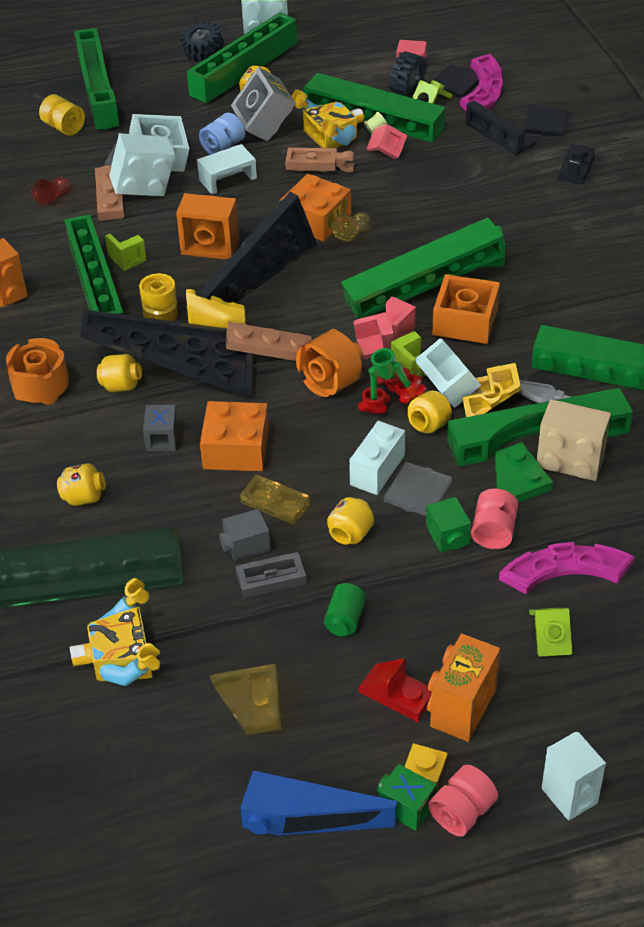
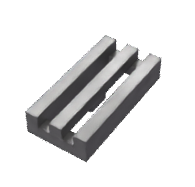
[235,552,307,598]

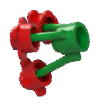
[358,348,426,414]

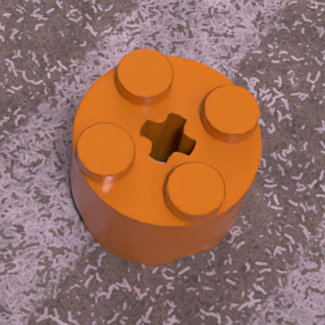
[296,329,363,397]
[6,338,69,405]

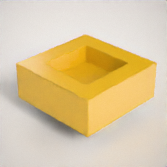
[404,743,448,790]

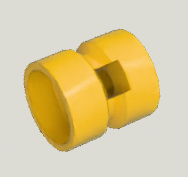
[39,94,85,136]
[139,273,179,321]

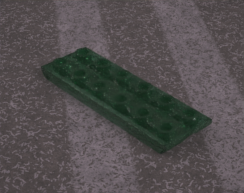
[0,528,184,608]

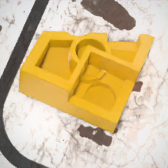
[186,289,246,328]
[462,363,521,417]

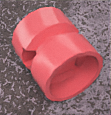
[471,489,518,549]
[428,765,498,837]

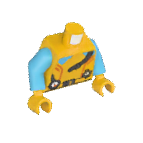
[292,89,364,148]
[70,578,160,686]

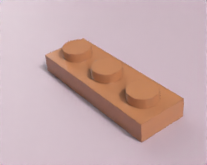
[95,165,124,221]
[226,322,312,361]

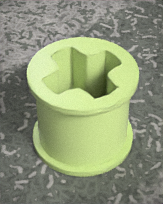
[363,112,387,136]

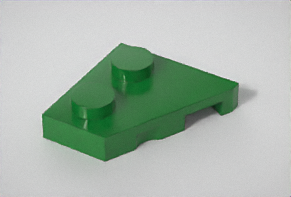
[495,442,553,503]

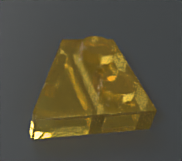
[210,664,281,735]

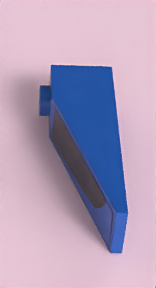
[240,771,397,836]

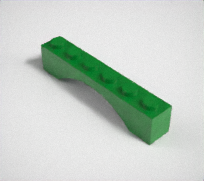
[74,28,119,130]
[447,388,633,467]

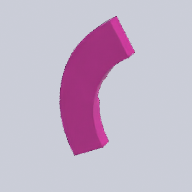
[460,53,503,111]
[499,542,635,595]

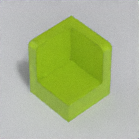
[105,234,147,271]
[391,331,426,377]

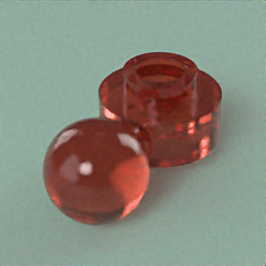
[31,176,72,205]

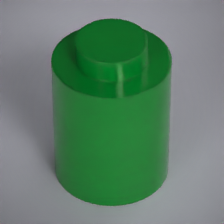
[324,583,366,636]

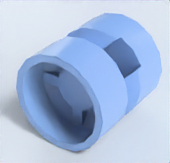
[199,113,245,155]

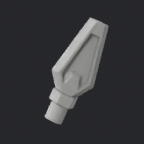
[517,380,571,403]

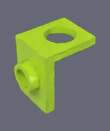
[413,80,453,104]
[529,607,572,657]

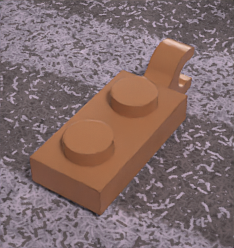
[285,148,354,172]

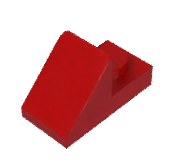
[358,658,432,722]

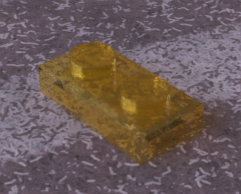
[240,474,310,525]

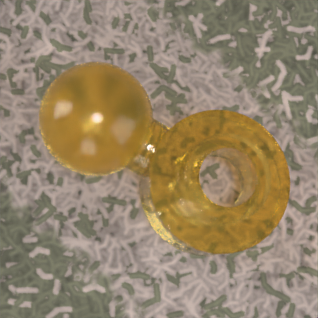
[331,212,372,241]

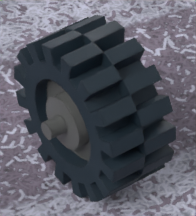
[180,21,225,62]
[389,51,427,98]

